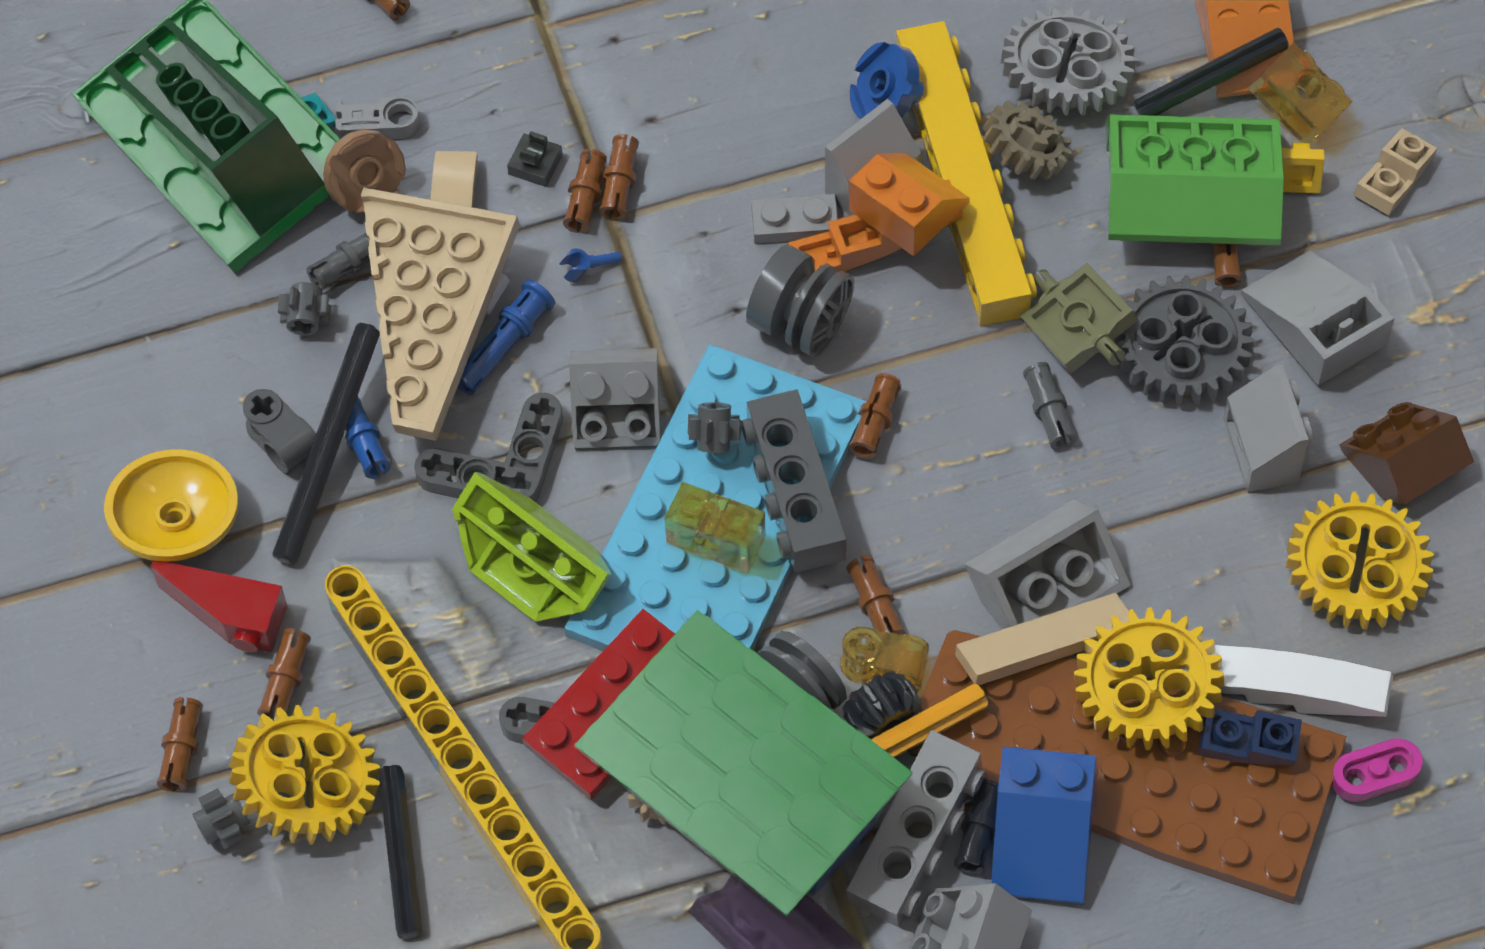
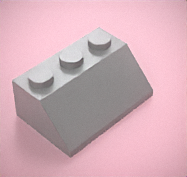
[964,499,1131,629]

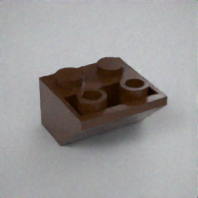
[1339,402,1474,505]

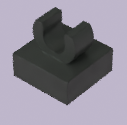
[507,131,563,187]

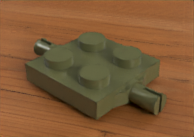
[1020,263,1139,374]

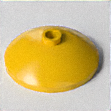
[104,449,238,562]

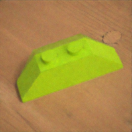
[452,472,611,622]

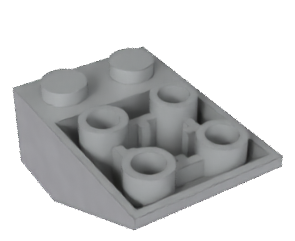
[1241,250,1395,386]

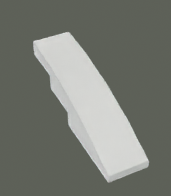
[1213,645,1393,717]

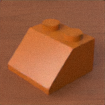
[849,152,970,256]

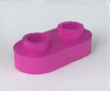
[1332,738,1423,802]

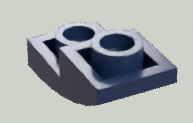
[1198,708,1302,765]

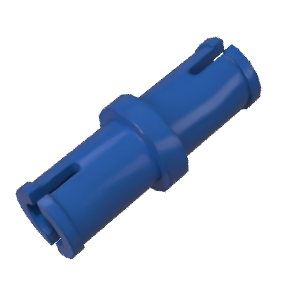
[345,396,391,479]

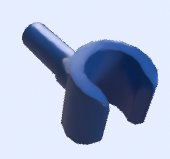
[559,248,622,282]

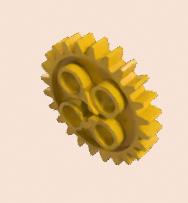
[1286,491,1434,630]
[1074,607,1224,750]
[229,705,380,845]

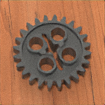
[1113,275,1254,406]

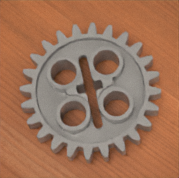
[1001,7,1136,116]

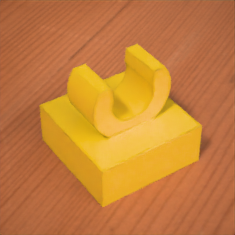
[1282,142,1325,194]

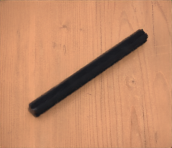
[272,322,380,565]

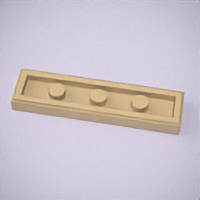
[955,593,1129,685]

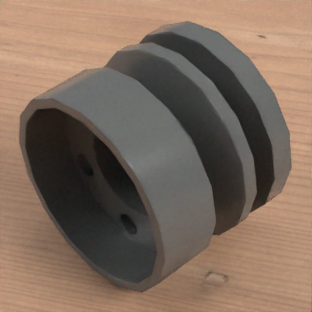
[746,244,854,357]
[757,630,847,709]

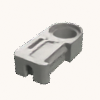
[335,97,420,140]

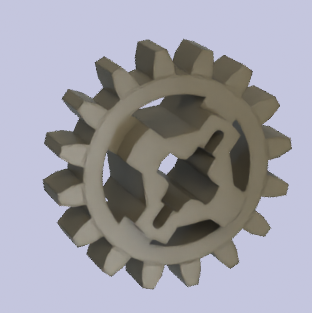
[982,101,1072,180]

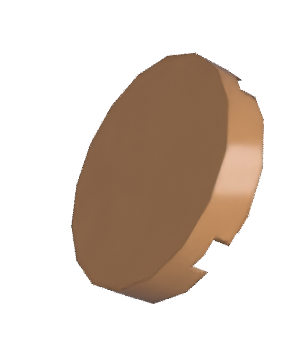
[323,129,406,214]

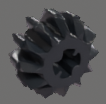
[842,671,923,739]

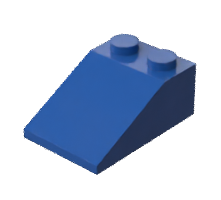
[991,746,1099,905]

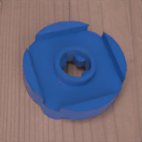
[849,42,924,119]

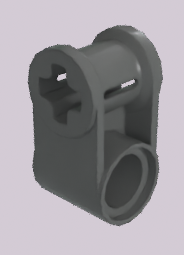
[243,389,316,473]

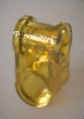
[840,626,929,691]

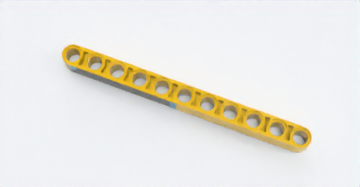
[325,565,603,949]

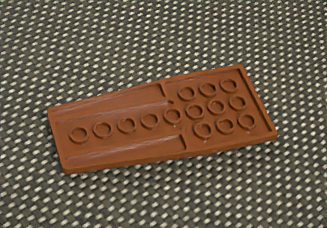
[907,630,1347,904]

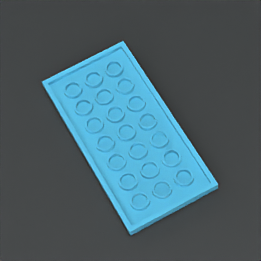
[564,344,867,651]

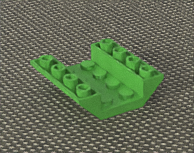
[1106,114,1284,245]

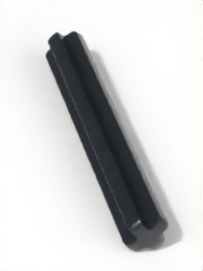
[1134,28,1289,116]
[378,765,422,939]

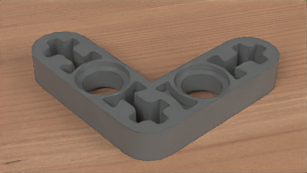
[414,392,563,502]

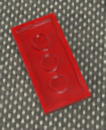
[522,609,675,800]

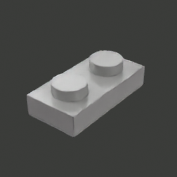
[751,194,837,244]

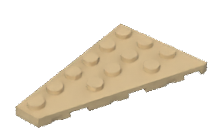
[361,188,520,441]

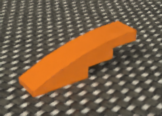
[788,179,963,273]

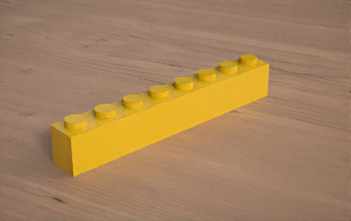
[896,21,1037,327]

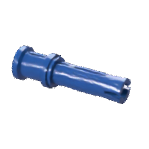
[458,280,556,395]

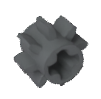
[277,282,331,336]
[688,402,741,453]
[192,788,250,849]

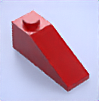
[151,561,288,653]

